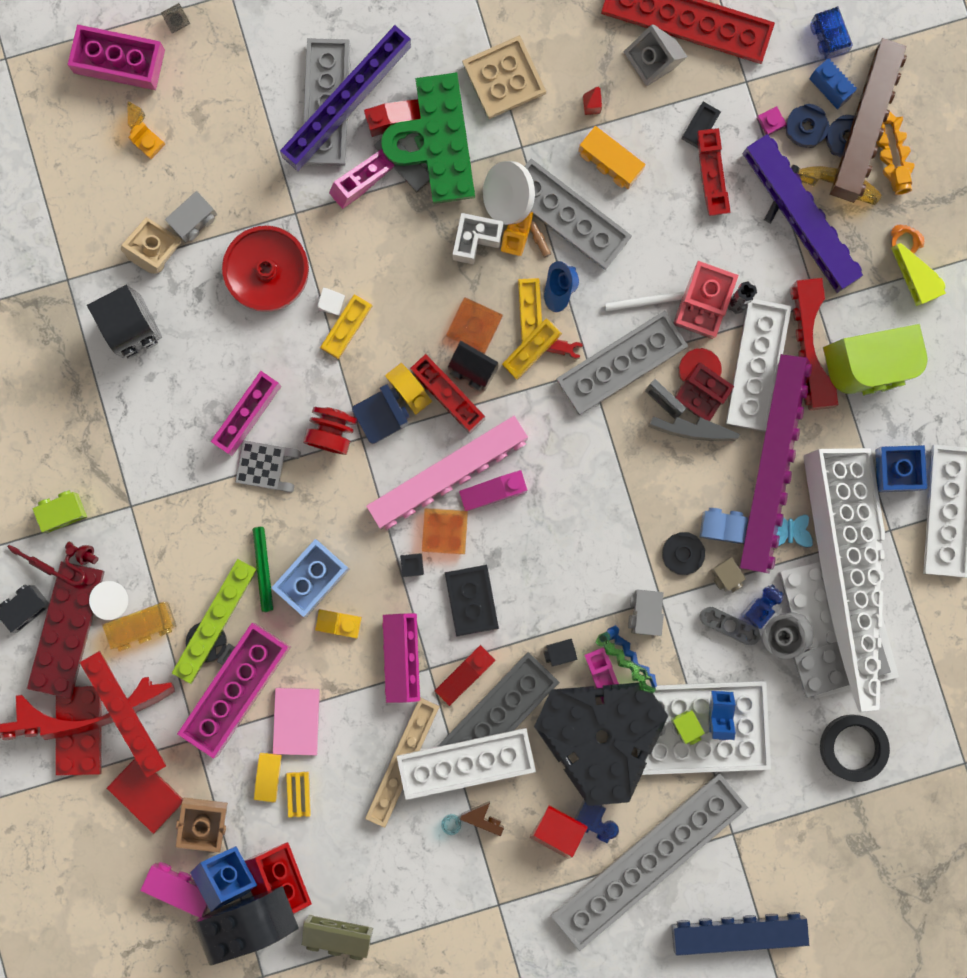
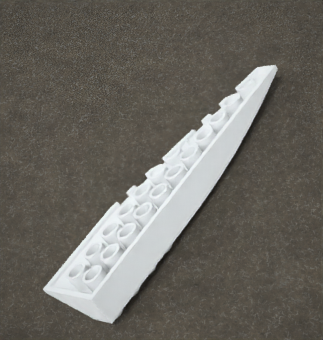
[803,448,885,712]

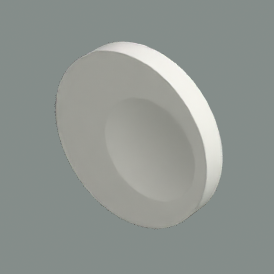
[483,161,535,225]

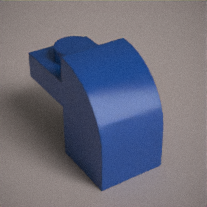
[709,691,736,740]

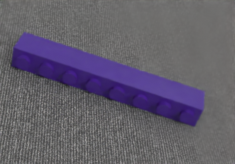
[280,25,411,171]
[742,134,863,293]

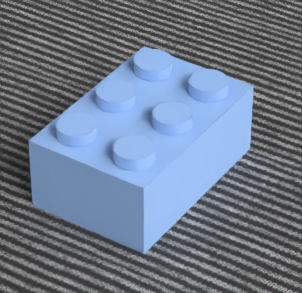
[271,539,350,617]

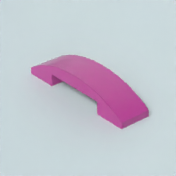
[584,647,619,704]

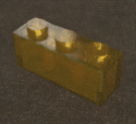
[102,602,177,652]

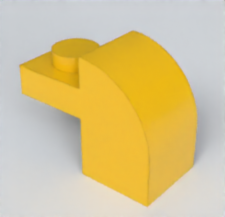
[385,363,433,415]

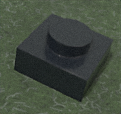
[400,553,424,577]

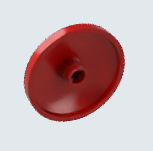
[222,225,309,312]

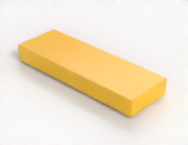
[518,278,542,343]
[320,294,373,360]
[502,318,562,380]

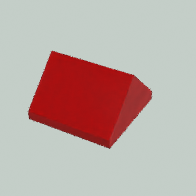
[530,805,588,859]

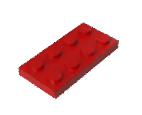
[56,686,102,775]

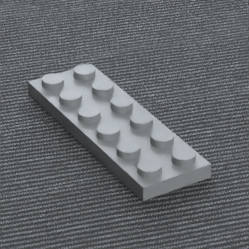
[304,38,350,166]
[524,158,632,270]
[556,311,688,415]

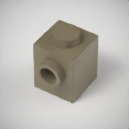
[711,557,746,593]

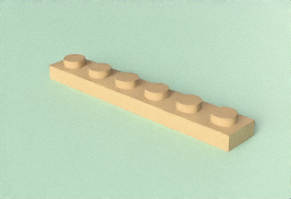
[365,697,440,828]

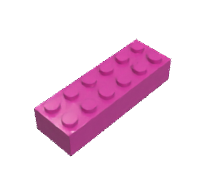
[177,623,291,759]

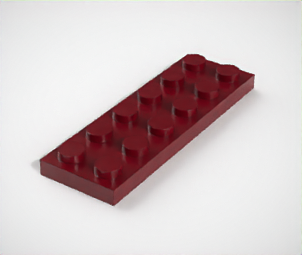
[27,561,105,699]

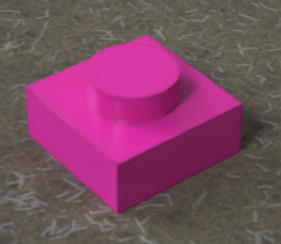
[757,106,786,135]

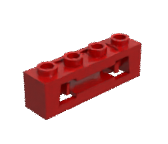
[410,354,485,434]

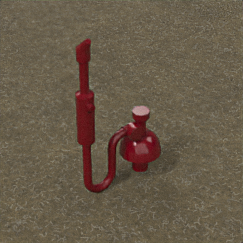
[7,541,99,586]

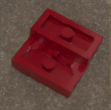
[674,362,735,421]

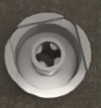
[763,612,813,659]

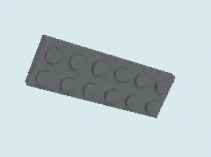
[437,652,560,747]

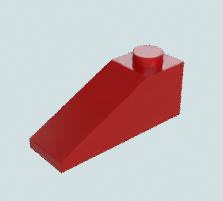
[364,99,421,137]
[434,645,496,706]

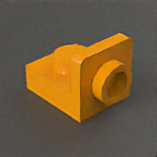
[128,122,165,160]

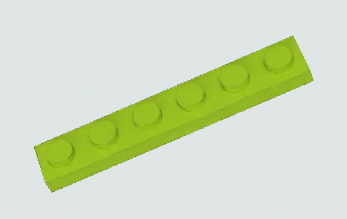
[172,559,257,684]

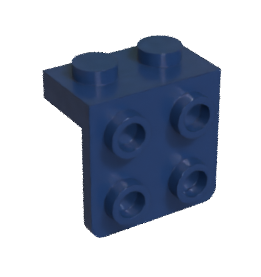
[352,384,410,444]

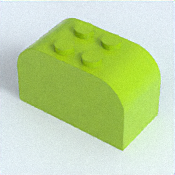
[823,324,928,396]

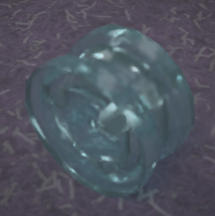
[441,814,461,835]

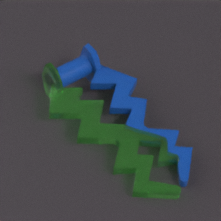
[596,625,657,693]

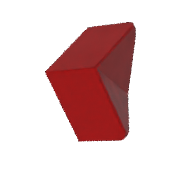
[583,87,602,115]

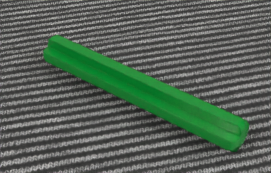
[252,526,273,612]

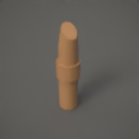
[530,221,551,258]

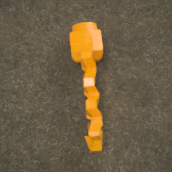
[876,112,915,195]

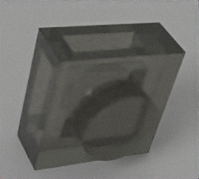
[161,3,190,34]

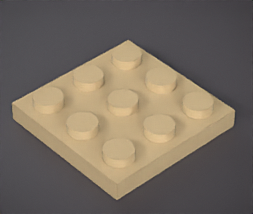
[462,35,546,120]

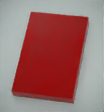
[106,758,183,834]

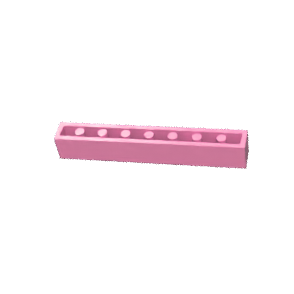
[366,415,528,530]

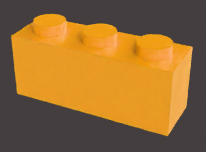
[578,126,646,189]

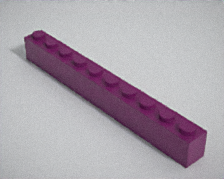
[740,354,812,574]

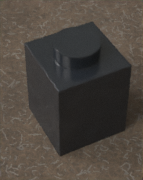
[543,638,578,667]

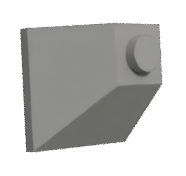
[623,25,687,86]

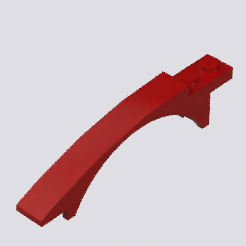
[0,677,175,740]

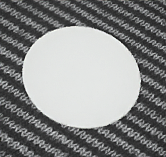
[89,581,128,620]

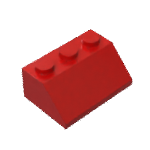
[244,842,312,914]

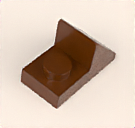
[460,801,504,837]

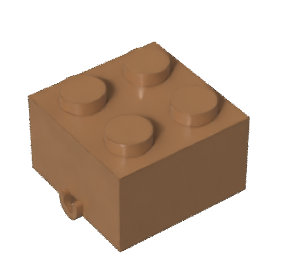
[176,797,228,853]

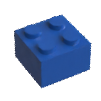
[875,445,927,492]
[190,846,257,912]

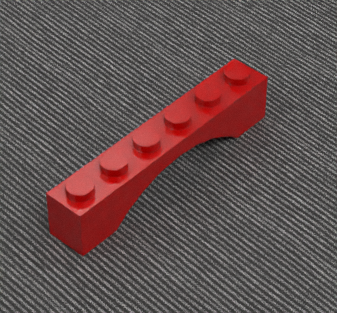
[790,278,839,411]
[79,651,166,778]

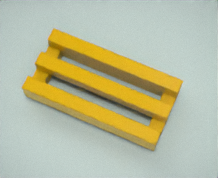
[286,771,311,818]

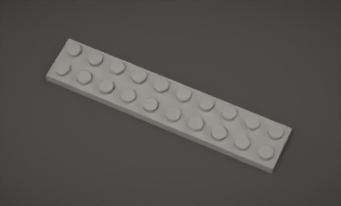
[551,773,748,951]

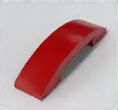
[697,128,731,216]

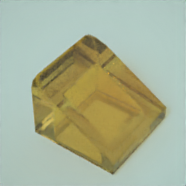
[127,101,145,130]

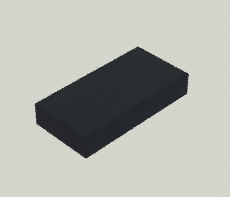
[681,101,721,148]

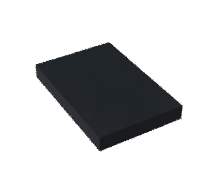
[444,565,499,637]

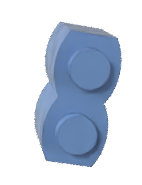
[699,508,748,544]

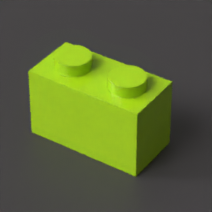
[32,490,87,534]

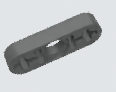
[700,607,760,645]

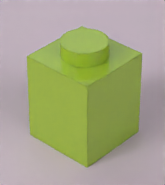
[670,709,705,745]

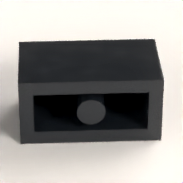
[0,584,50,633]

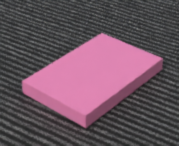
[273,688,320,755]

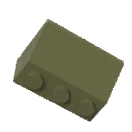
[301,915,374,960]

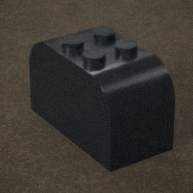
[87,284,162,359]
[193,886,299,966]

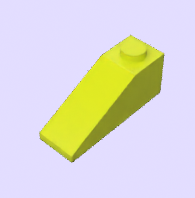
[891,243,946,306]

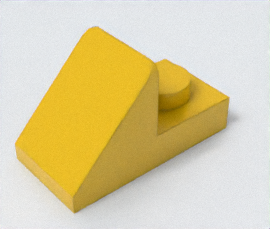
[315,609,362,638]

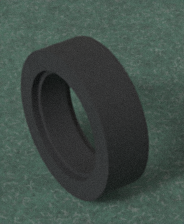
[820,714,890,782]

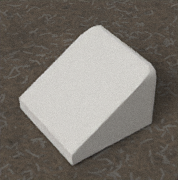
[317,287,345,316]

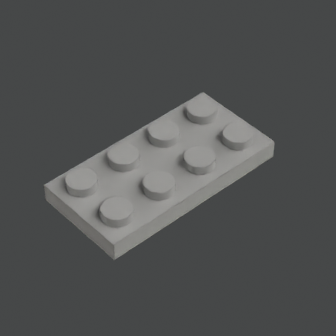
[793,636,891,698]

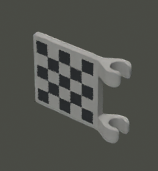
[236,440,301,493]

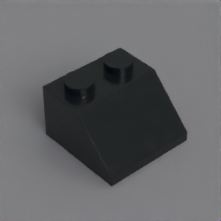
[448,340,498,391]

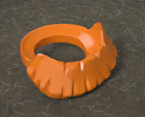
[891,224,925,254]

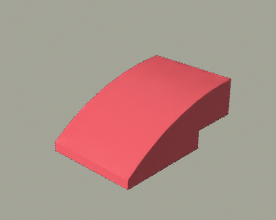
[673,261,739,339]

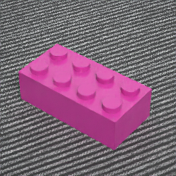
[68,24,165,91]

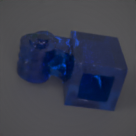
[741,584,784,629]
[574,800,619,844]

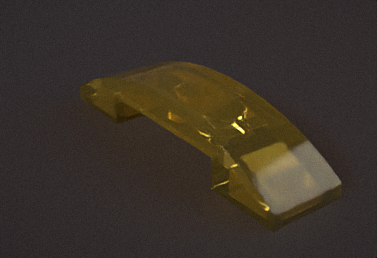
[797,166,882,205]

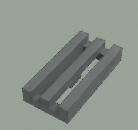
[645,379,686,419]

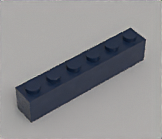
[671,912,810,956]

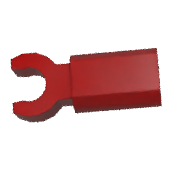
[546,339,583,359]

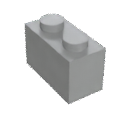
[165,191,217,243]

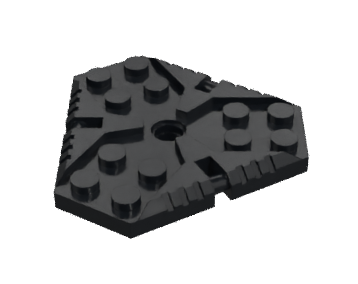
[534,682,669,806]

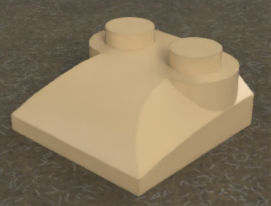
[121,217,182,274]

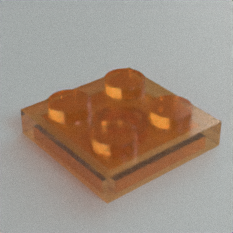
[446,297,503,354]
[422,508,468,555]

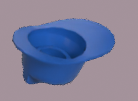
[544,261,579,312]

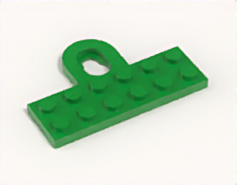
[381,72,475,204]

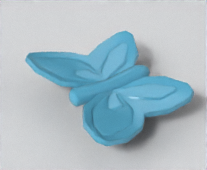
[777,514,813,547]

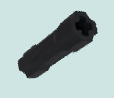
[728,281,757,314]

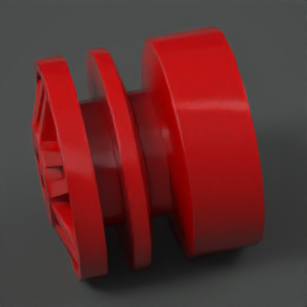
[303,407,357,455]

